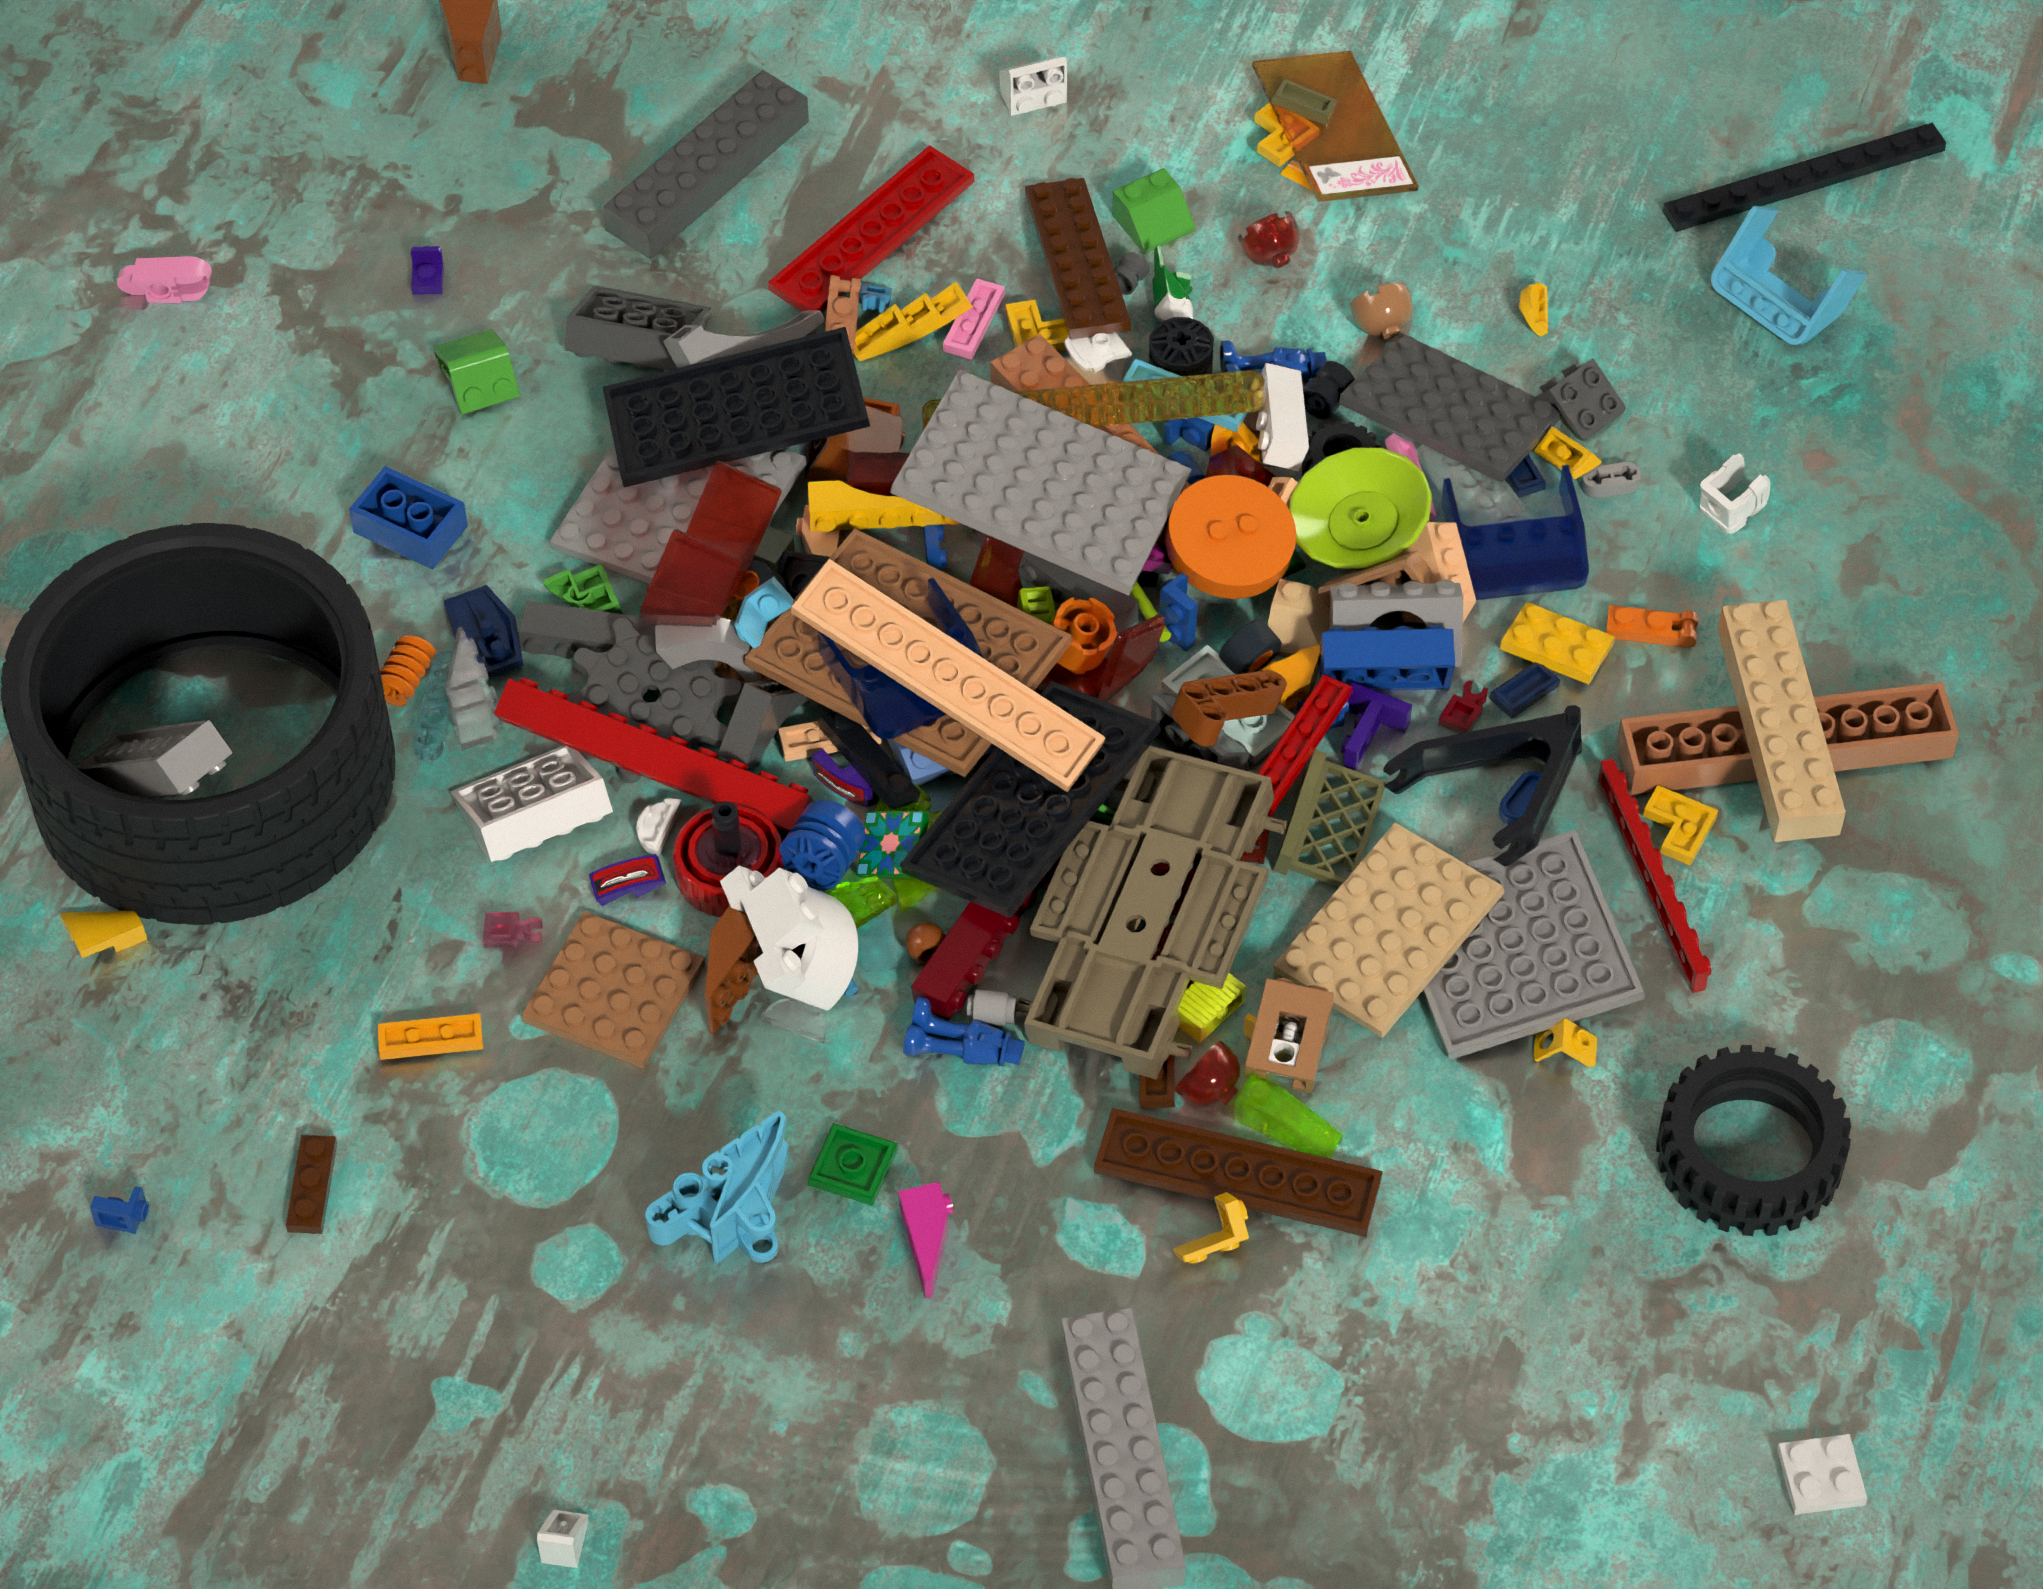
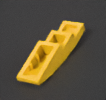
[854,282,973,362]

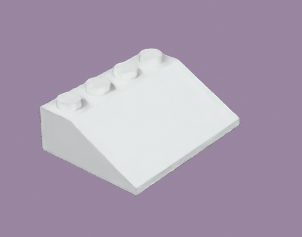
[450,745,613,862]

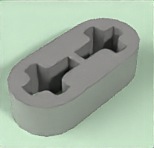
[1581,462,1642,498]

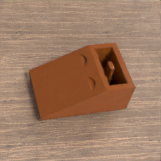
[705,906,763,1035]

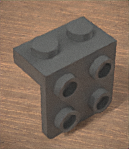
[1536,358,1626,441]

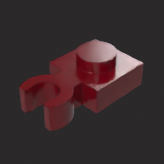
[1438,680,1488,734]

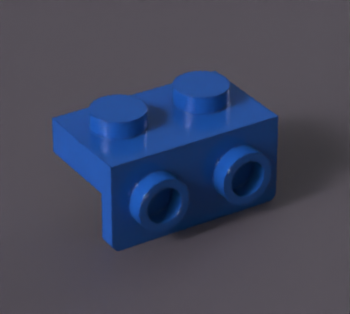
[1158,573,1198,651]

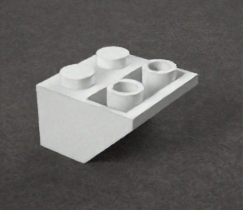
[999,57,1067,116]

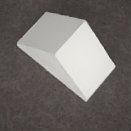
[537,1510,589,1568]

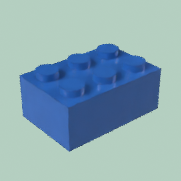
[349,466,468,570]

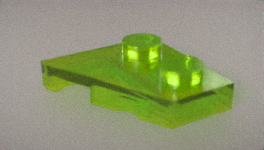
[825,876,898,929]

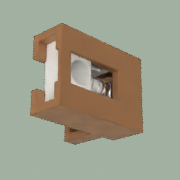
[1245,978,1334,1093]

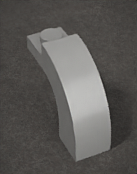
[655,616,762,683]

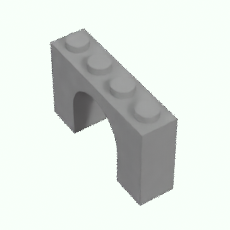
[1329,580,1464,667]

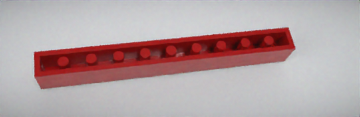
[494,677,814,833]

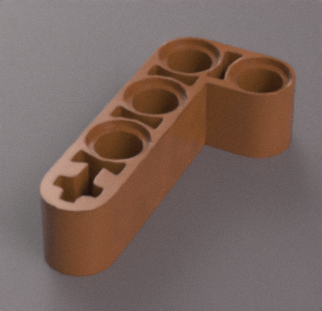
[1171,670,1287,747]

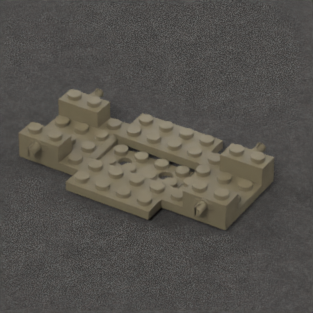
[1016,746,1287,1080]

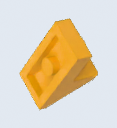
[1210,422,1260,467]

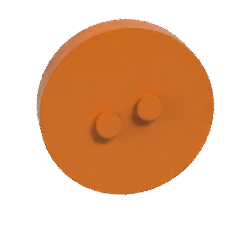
[1165,475,1296,599]

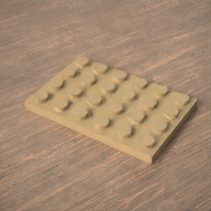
[1273,822,1504,1039]

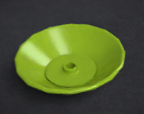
[1289,448,1432,569]

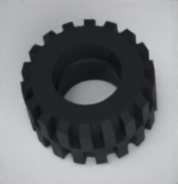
[1302,421,1381,477]

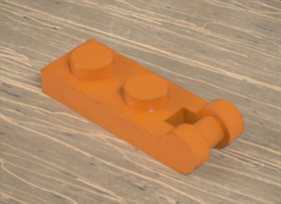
[1606,605,1699,648]

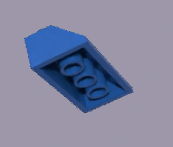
[1320,625,1455,691]

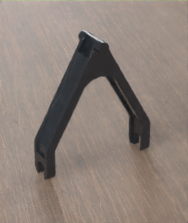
[1383,705,1582,867]

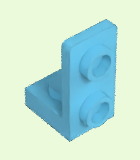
[734,577,795,649]

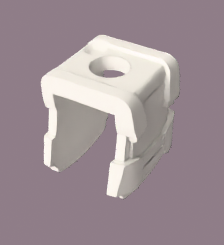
[1064,333,1132,393]
[1700,453,1770,534]

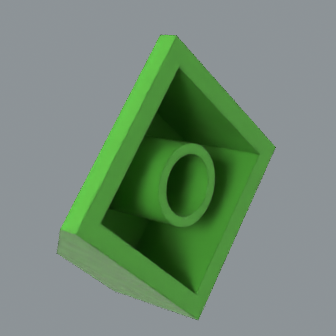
[1112,168,1195,254]

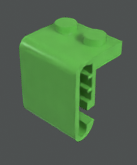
[433,329,520,415]

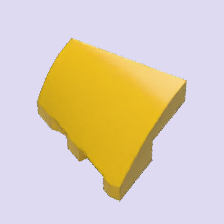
[59,911,147,959]

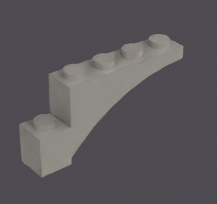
[663,310,826,368]

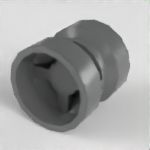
[1114,252,1149,295]

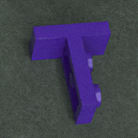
[1341,682,1412,771]

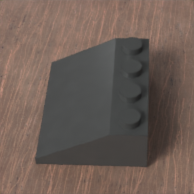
[565,286,711,372]

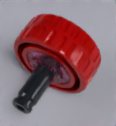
[673,801,785,917]

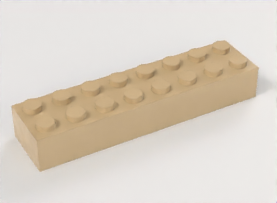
[1718,600,1846,842]

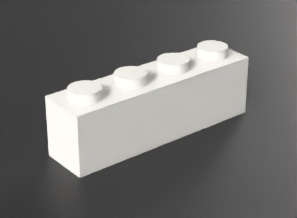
[1253,363,1309,471]

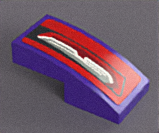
[812,749,873,807]
[589,854,666,906]

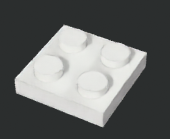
[1777,1434,1867,1515]

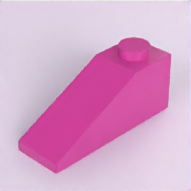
[898,1182,953,1298]

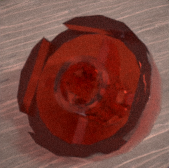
[1238,211,1300,268]
[1174,1040,1241,1108]

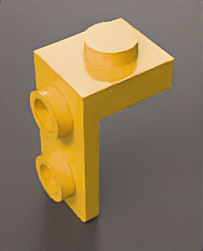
[1173,1192,1249,1264]

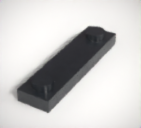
[818,712,921,810]

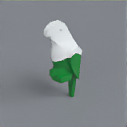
[1152,246,1193,322]

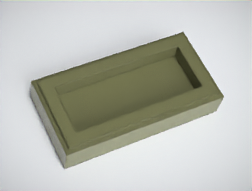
[1271,78,1338,125]

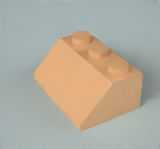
[1395,522,1476,623]

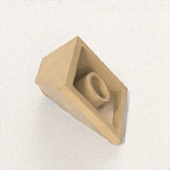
[1267,579,1330,657]

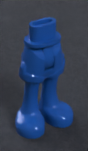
[1220,340,1327,393]
[903,997,1025,1066]

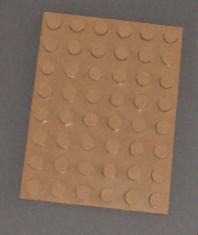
[745,528,1072,777]

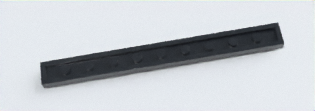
[1663,122,1946,232]

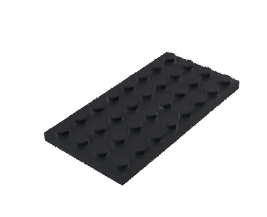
[603,327,870,488]
[900,681,1161,918]

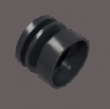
[1149,317,1214,387]

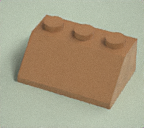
[1318,551,1432,617]

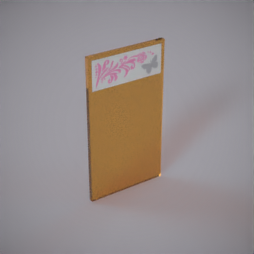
[1252,51,1419,202]

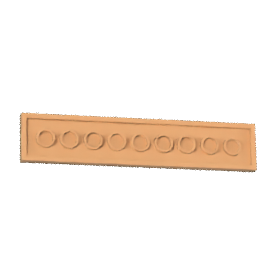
[791,559,1105,792]

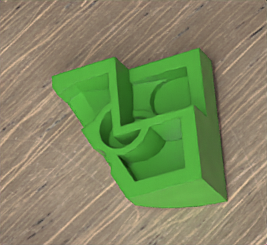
[543,564,623,614]

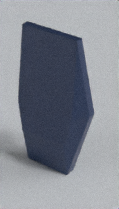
[444,585,524,678]

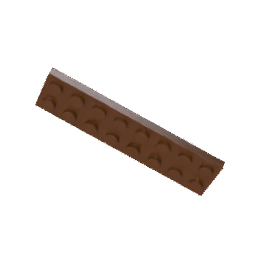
[1025,178,1131,340]
[1094,1108,1383,1237]

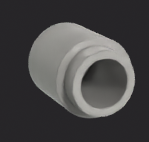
[967,989,1017,1026]

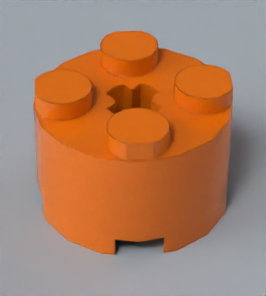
[1050,597,1117,674]

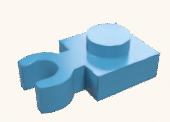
[859,284,892,312]

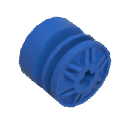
[779,800,866,890]

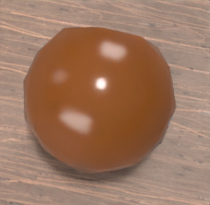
[905,921,946,964]

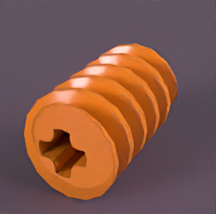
[380,635,436,706]

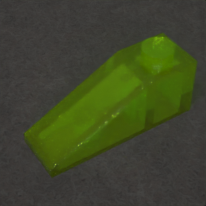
[1234,1074,1343,1159]

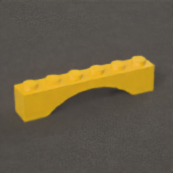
[808,480,959,532]

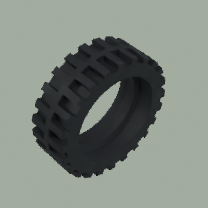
[1656,1045,1851,1236]

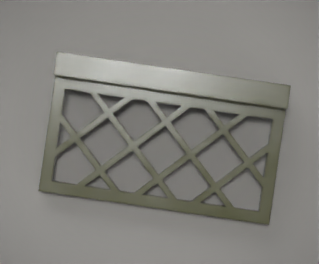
[1273,750,1387,887]

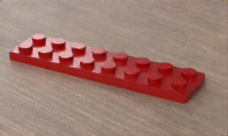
[768,145,975,313]

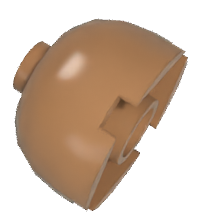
[1350,283,1413,339]

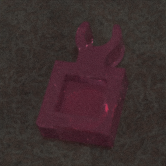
[483,912,543,948]

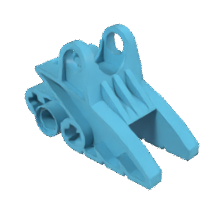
[645,1110,789,1263]

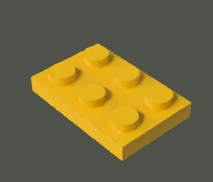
[1500,601,1615,685]

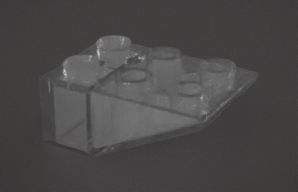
[445,627,502,750]

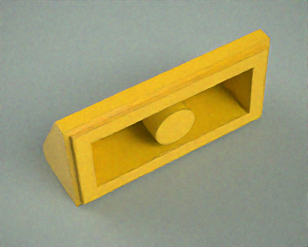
[1533,426,1602,479]

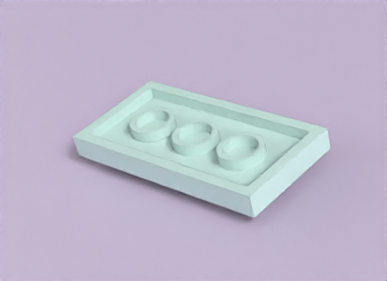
[1161,645,1295,764]

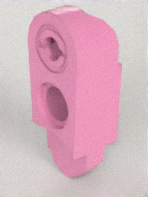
[117,256,212,303]

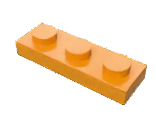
[378,1013,483,1060]

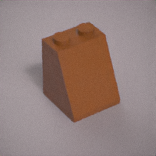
[439,0,502,84]
[804,406,905,484]

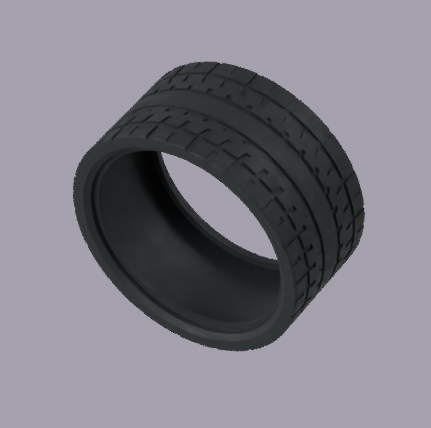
[1,523,396,925]

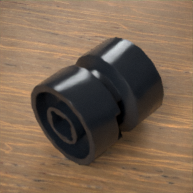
[1303,361,1355,420]

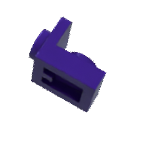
[411,246,444,295]

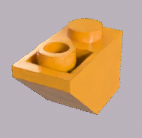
[1262,644,1320,711]

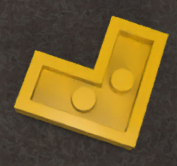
[1254,102,1319,167]
[1005,299,1068,351]
[1643,785,1719,866]

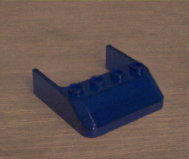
[1441,465,1589,600]
[817,578,984,739]

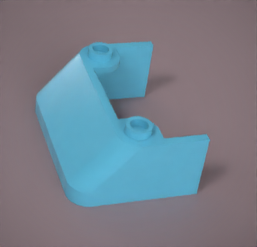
[1711,206,1867,345]

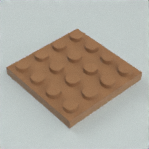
[521,911,705,1069]

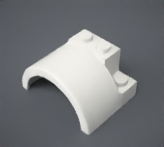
[720,865,858,1011]

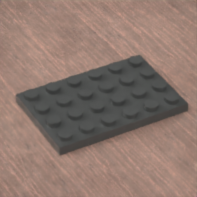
[1339,333,1562,483]

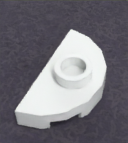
[636,798,682,857]

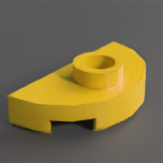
[1519,282,1548,337]

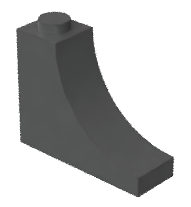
[718,679,810,768]

